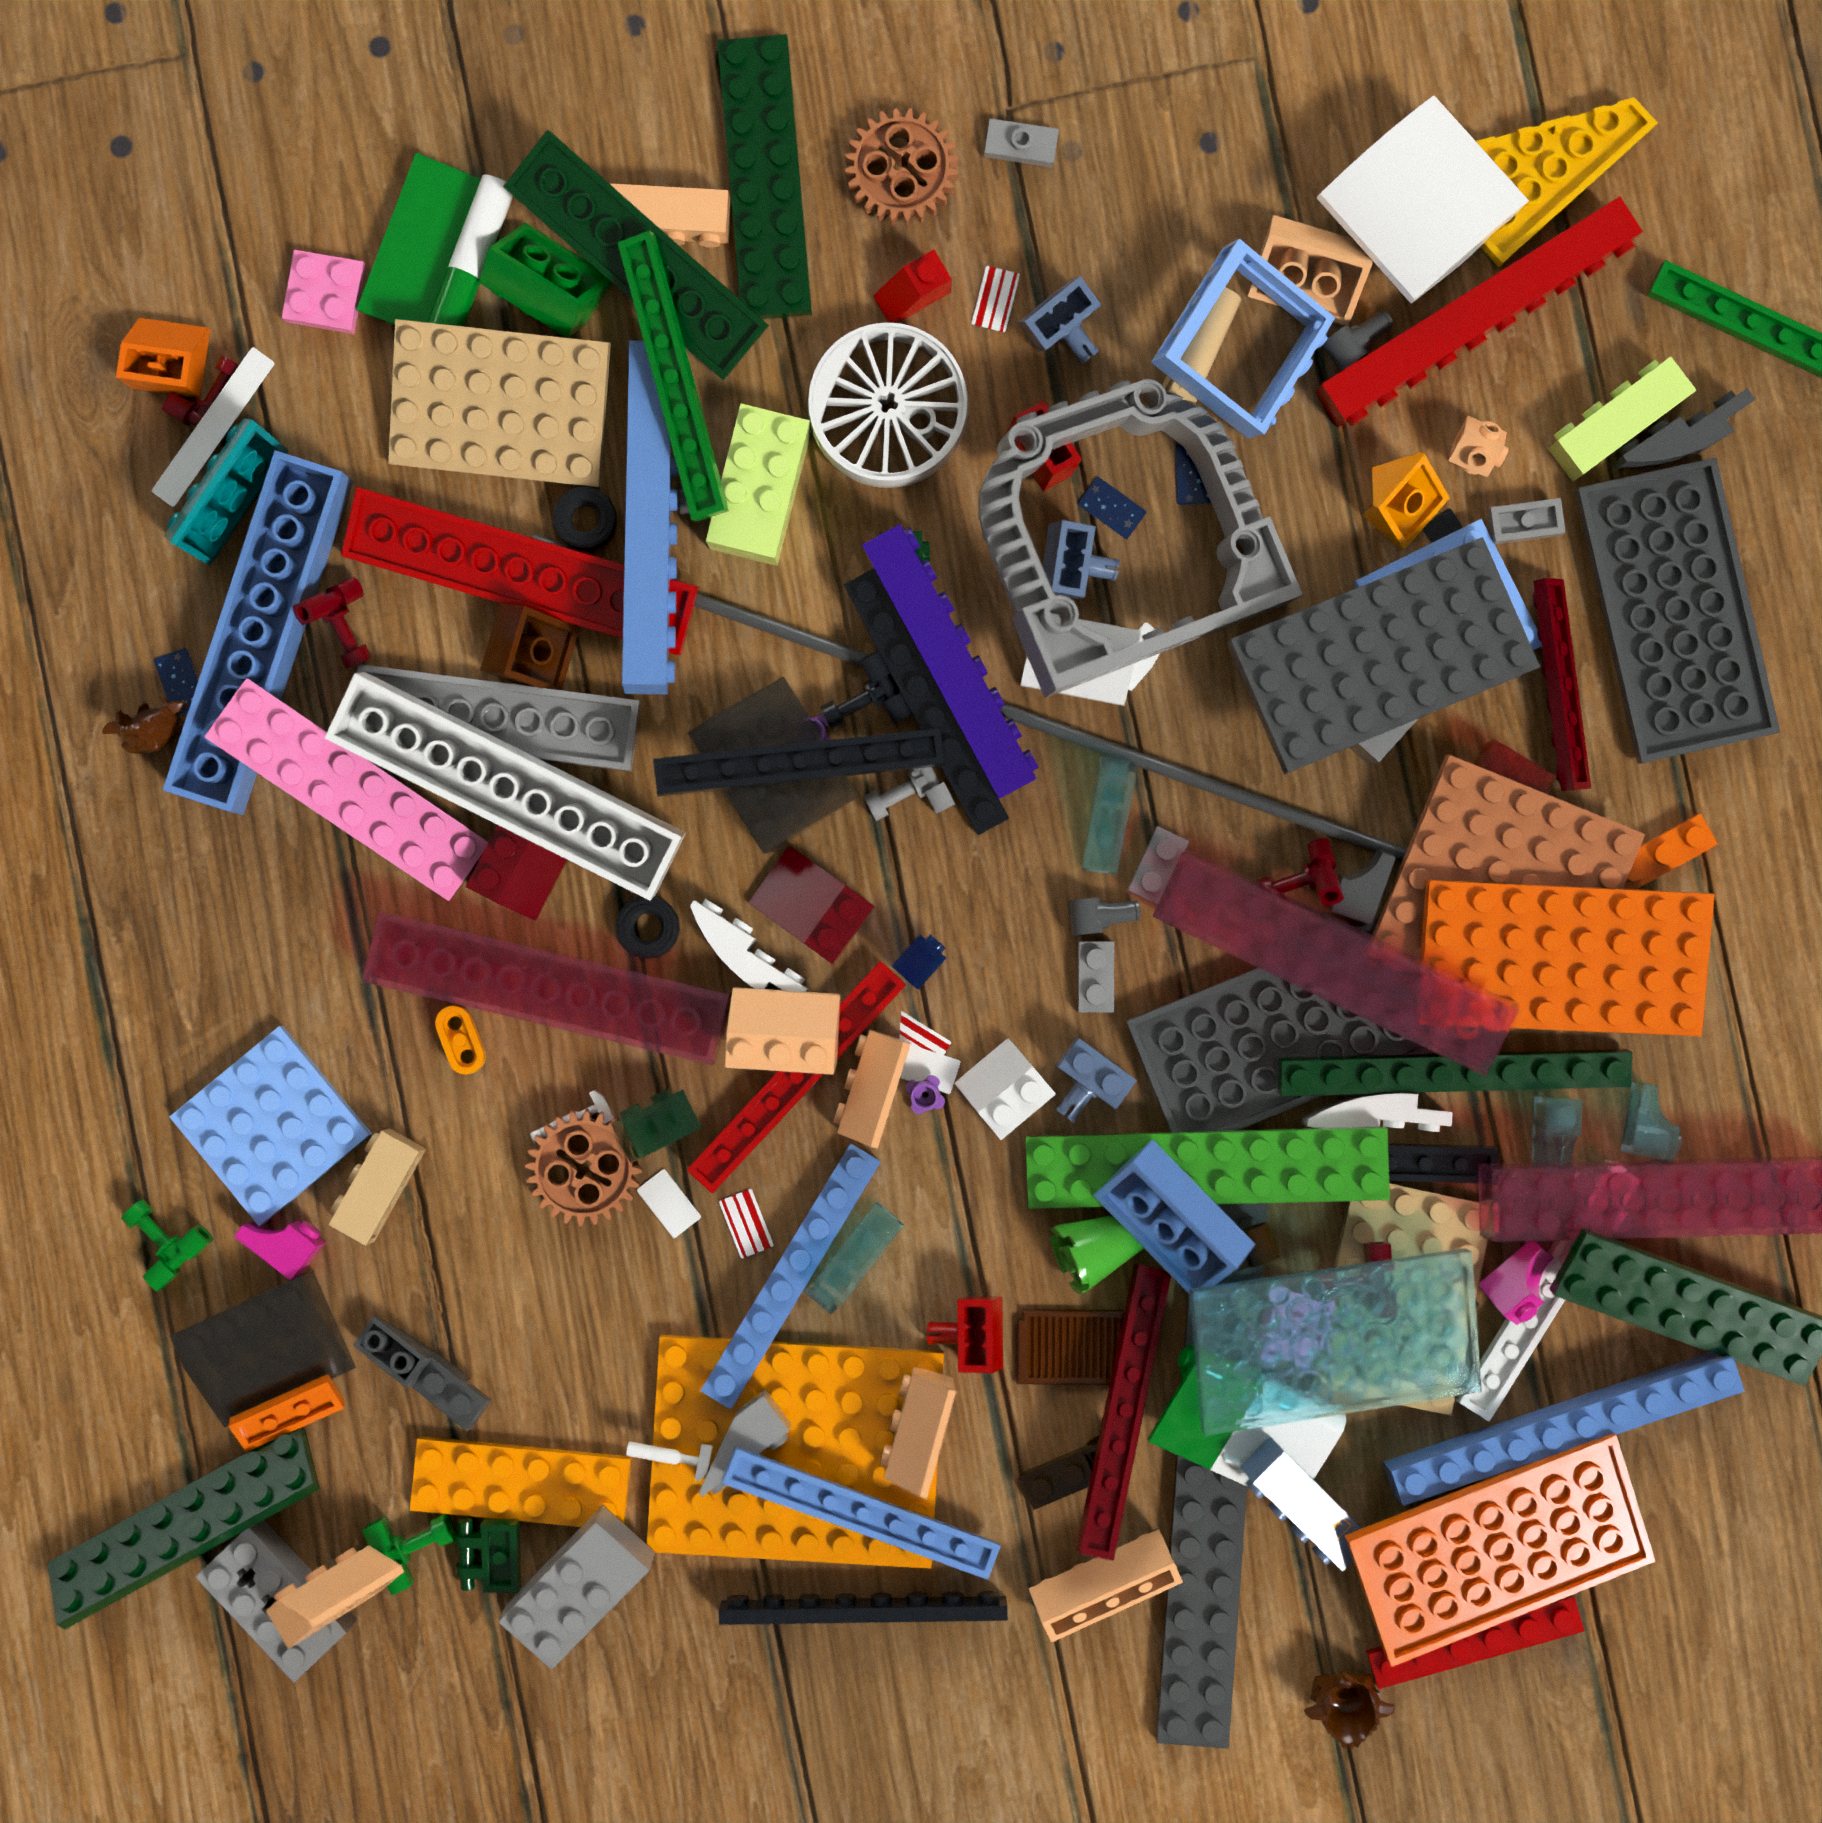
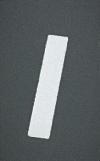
[152,347,274,507]

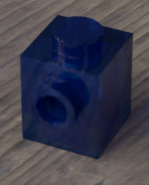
[892,934,946,990]

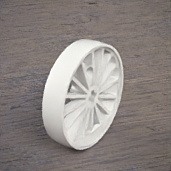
[808,323,968,488]

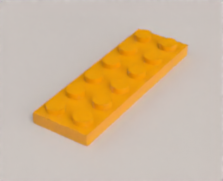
[410,1436,632,1527]

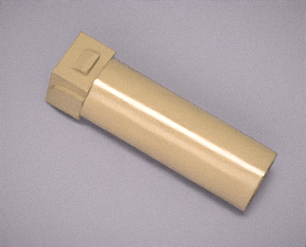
[1162,287,1241,405]

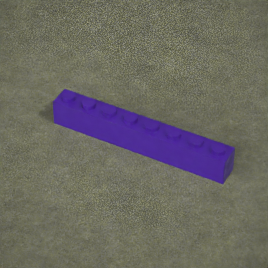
[862,524,1039,799]

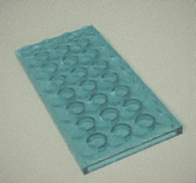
[1189,1248,1482,1436]

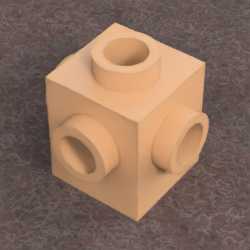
[1448,416,1509,478]

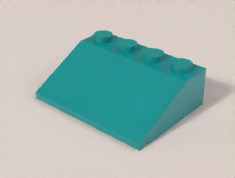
[164,418,288,566]

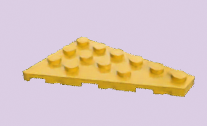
[1476,97,1658,267]

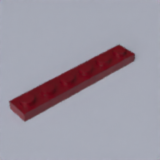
[1533,578,1591,791]

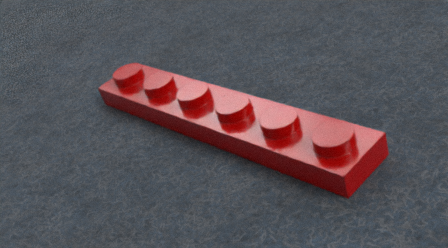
[1366,1595,1584,1689]

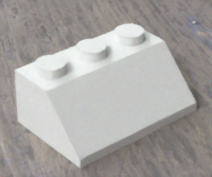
[1020,613,1141,706]

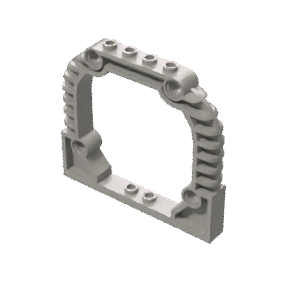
[978,379,1303,698]

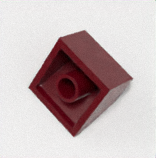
[466,825,567,921]

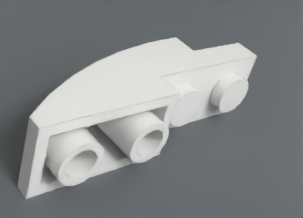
[690,899,809,992]
[1301,1093,1453,1132]

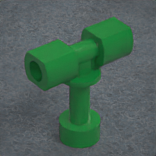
[121,1199,214,1291]
[361,1514,456,1595]

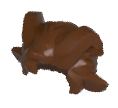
[102,696,188,754]
[1304,1671,1395,1750]

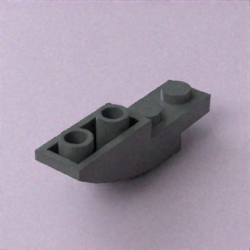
[1612,388,1755,470]
[353,1316,492,1431]

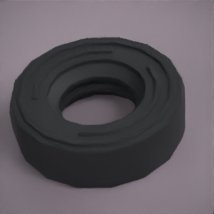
[553,487,617,551]
[615,896,680,959]

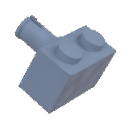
[1017,276,1101,364]
[1042,520,1120,600]
[1055,1037,1137,1123]

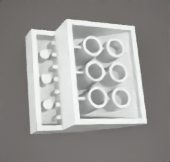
[1317,96,1529,304]

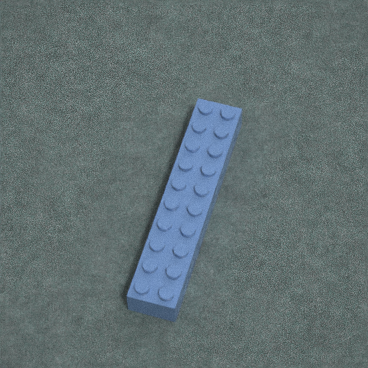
[163,450,353,815]

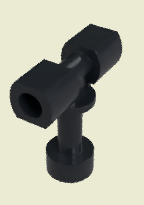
[820,650,912,731]

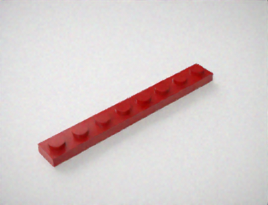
[686,961,906,1194]

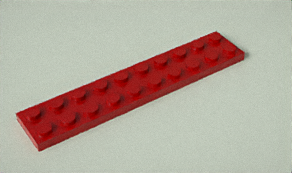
[341,487,700,655]

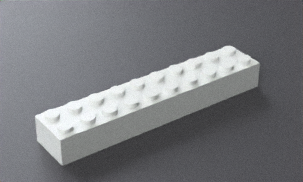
[325,672,686,900]

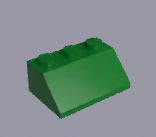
[479,223,612,338]

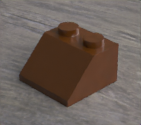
[480,603,580,690]

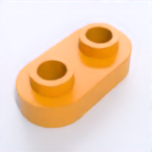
[435,1005,486,1075]

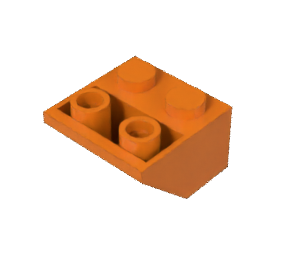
[116,318,211,398]

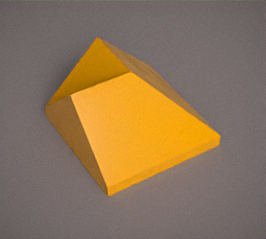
[1362,452,1450,550]

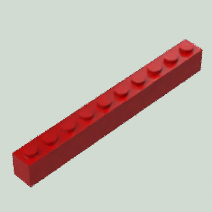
[1315,196,1643,428]

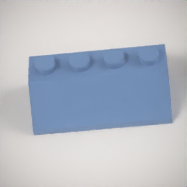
[1093,1139,1255,1299]

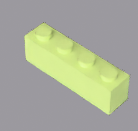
[1548,357,1696,482]

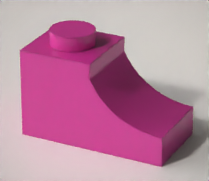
[234,1220,326,1280]
[1478,1238,1554,1325]

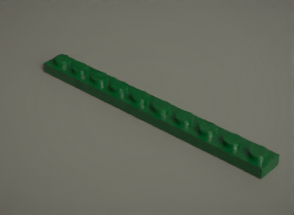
[1278,1049,1633,1096]

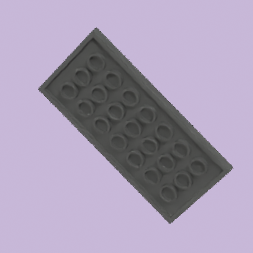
[1574,457,1780,764]
[1227,537,1540,775]
[1125,918,1444,1132]

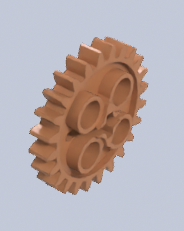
[845,108,959,226]
[525,1109,642,1226]

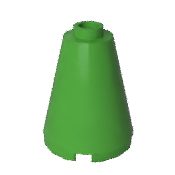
[1050,1215,1144,1294]

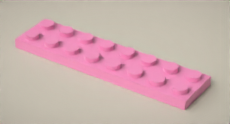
[205,678,488,901]

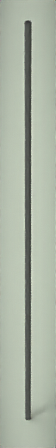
[532,534,1407,862]

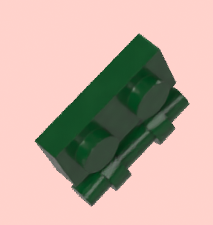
[455,1517,521,1593]

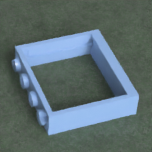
[1151,239,1335,439]

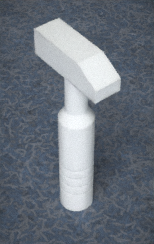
[530,1090,615,1146]
[626,1441,713,1481]

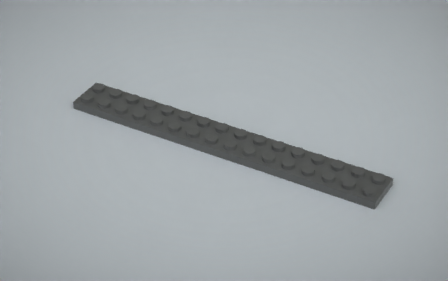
[1156,1203,1267,1749]

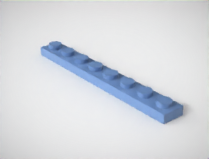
[700,1143,881,1410]
[721,1446,1001,1580]

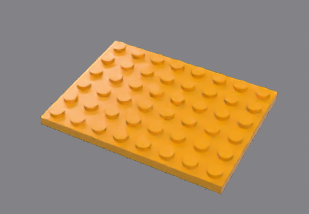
[647,1335,944,1569]

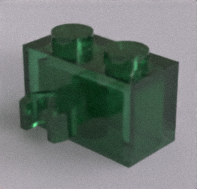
[612,1088,702,1163]

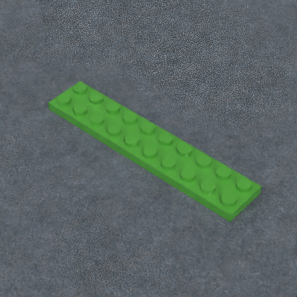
[1026,1126,1390,1209]

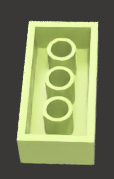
[706,403,812,566]

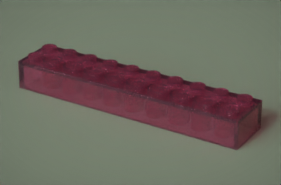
[1152,849,1519,1076]
[362,911,732,1065]
[1479,1156,1822,1242]

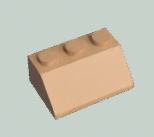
[1247,215,1373,326]
[725,987,840,1075]
[833,1030,910,1149]
[880,1366,956,1499]
[266,1545,404,1649]

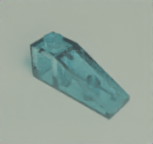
[1082,757,1136,875]
[803,1202,904,1314]

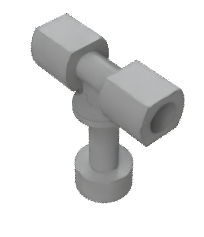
[863,767,955,821]

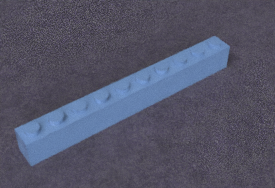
[622,340,679,694]
[1382,1352,1745,1506]

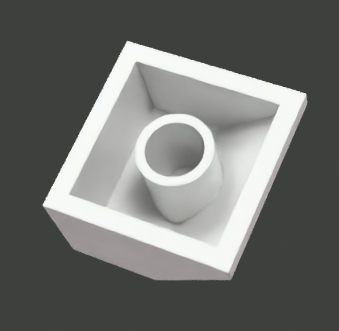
[954,1038,1056,1140]

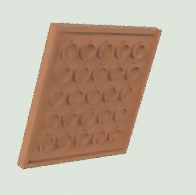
[1364,755,1645,1033]

